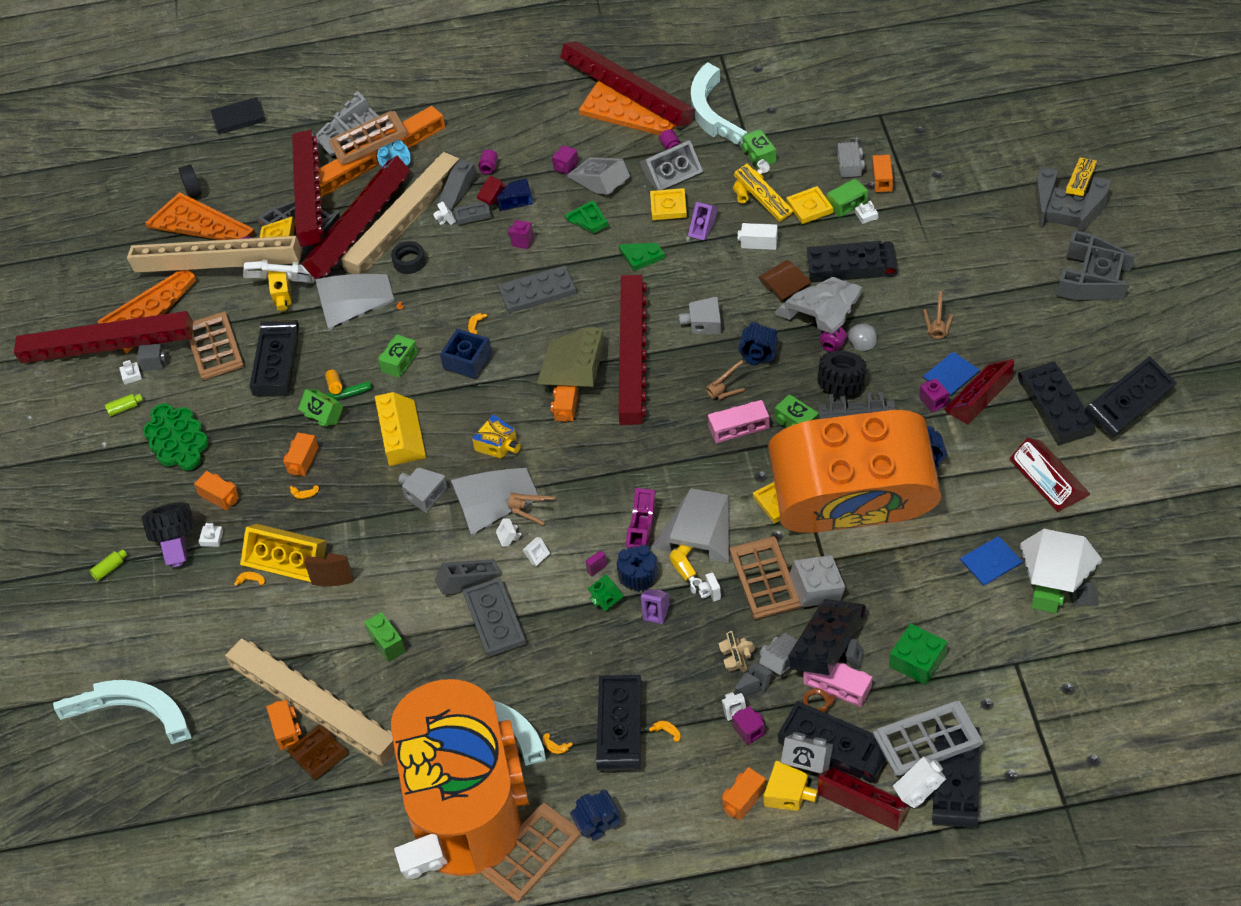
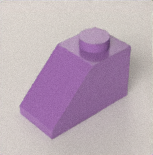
[688,202,718,240]
[160,535,187,567]
[641,589,670,624]

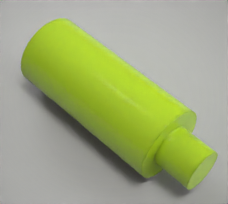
[104,394,143,417]
[89,549,127,581]

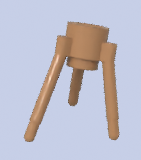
[923,291,953,339]
[706,360,745,400]
[508,492,555,525]

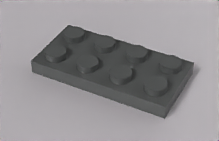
[498,265,576,314]
[462,578,526,657]

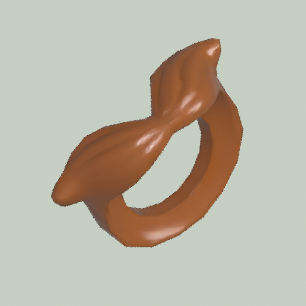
[803,688,836,713]

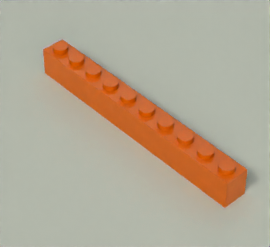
[319,106,445,198]

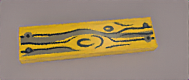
[1066,158,1097,196]
[734,164,793,222]

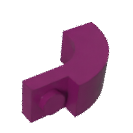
[625,488,656,548]

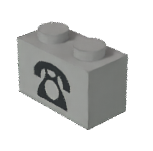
[781,732,833,773]

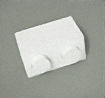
[394,834,448,879]

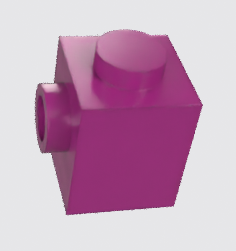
[552,145,579,174]
[508,220,534,249]
[919,378,949,413]
[732,706,765,746]

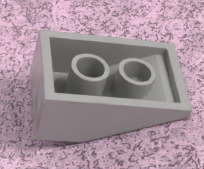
[567,157,630,195]

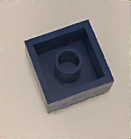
[440,329,492,378]

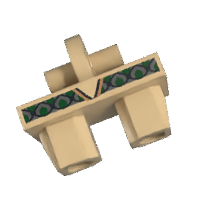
[719,631,755,673]

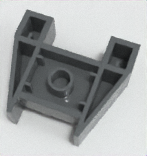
[1035,167,1111,232]
[258,201,340,262]
[1056,230,1135,300]

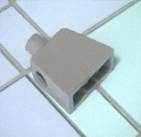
[679,297,721,335]
[398,468,448,513]

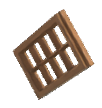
[329,111,408,164]
[189,311,244,381]
[729,536,802,620]
[480,803,581,904]

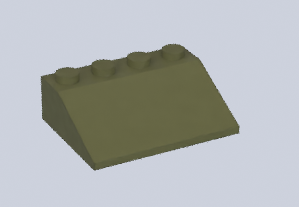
[537,327,604,387]

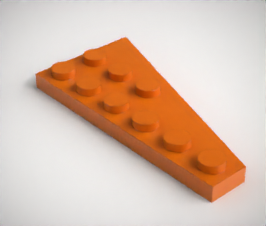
[579,80,676,135]
[145,192,255,240]
[97,270,196,354]

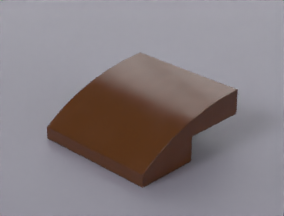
[759,260,811,302]
[304,553,354,586]
[287,724,348,780]

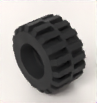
[817,351,867,395]
[141,502,195,542]

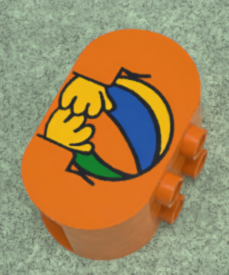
[768,410,941,533]
[391,679,529,876]

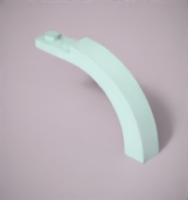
[691,62,747,147]
[53,680,192,744]
[492,700,546,766]

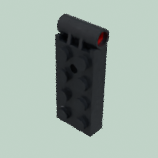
[807,241,898,283]
[250,320,299,396]
[1084,356,1177,438]
[1018,361,1095,446]
[788,599,866,675]
[596,675,642,770]
[778,701,893,782]
[932,724,980,828]

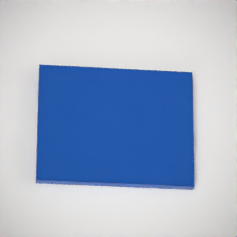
[923,352,980,396]
[960,536,1023,586]

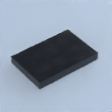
[210,97,265,134]

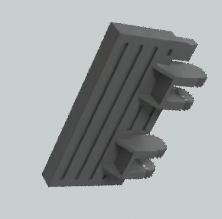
[818,392,896,419]

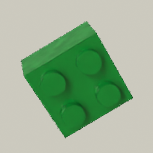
[889,623,948,685]

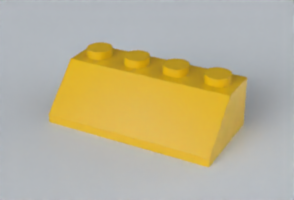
[375,392,426,466]
[240,524,327,582]

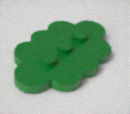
[143,403,209,470]

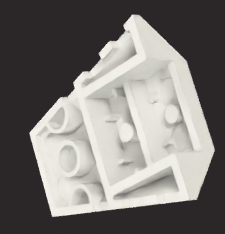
[1020,529,1102,592]

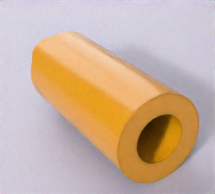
[325,369,342,394]

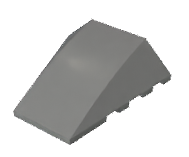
[316,91,391,157]
[315,274,395,331]
[448,468,538,537]
[652,488,729,563]

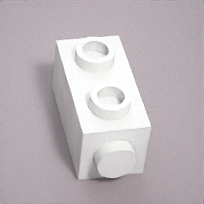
[738,223,778,250]
[893,756,946,808]

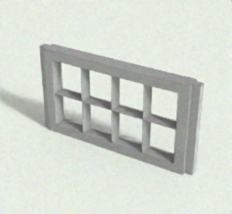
[873,701,983,776]

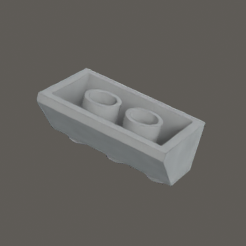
[640,140,703,190]

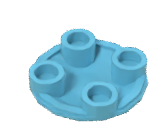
[377,140,411,167]

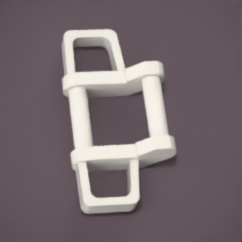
[243,259,315,284]

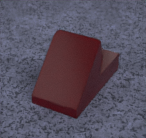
[477,176,512,205]

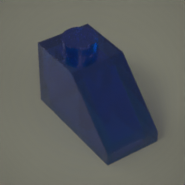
[497,178,533,212]

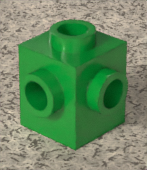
[587,574,624,611]

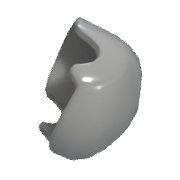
[848,323,877,351]

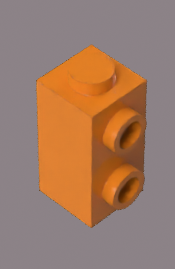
[872,155,893,192]
[551,385,578,422]
[283,433,319,476]
[194,471,239,511]
[266,700,302,751]
[722,767,766,821]

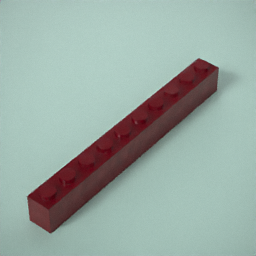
[560,41,695,127]
[292,129,324,247]
[301,155,410,279]
[619,274,647,425]
[14,311,193,363]

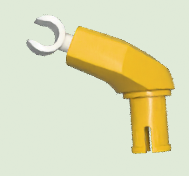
[733,159,770,203]
[669,545,702,594]

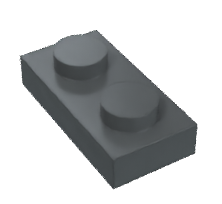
[454,202,491,225]

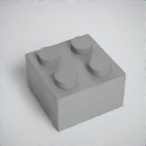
[789,555,845,607]

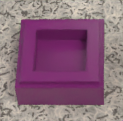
[586,551,607,577]

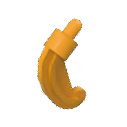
[468,313,487,334]
[290,485,319,499]
[234,572,265,586]
[649,721,681,742]
[543,733,573,754]

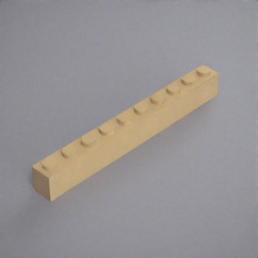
[341,152,460,274]
[127,236,302,273]
[225,638,395,766]

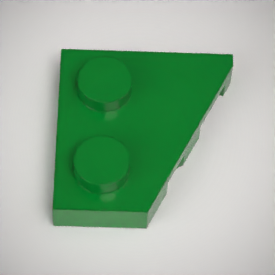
[564,200,609,234]
[618,243,665,271]

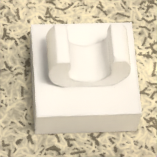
[433,201,456,225]
[855,201,878,224]
[119,360,142,385]
[496,519,521,546]
[199,523,223,547]
[523,537,550,566]
[698,572,721,602]
[722,692,746,721]

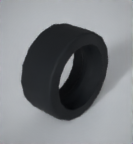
[178,164,201,198]
[391,241,426,274]

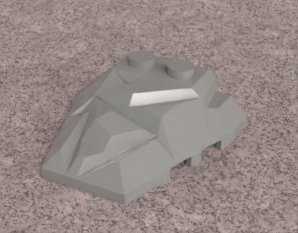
[775,277,863,333]

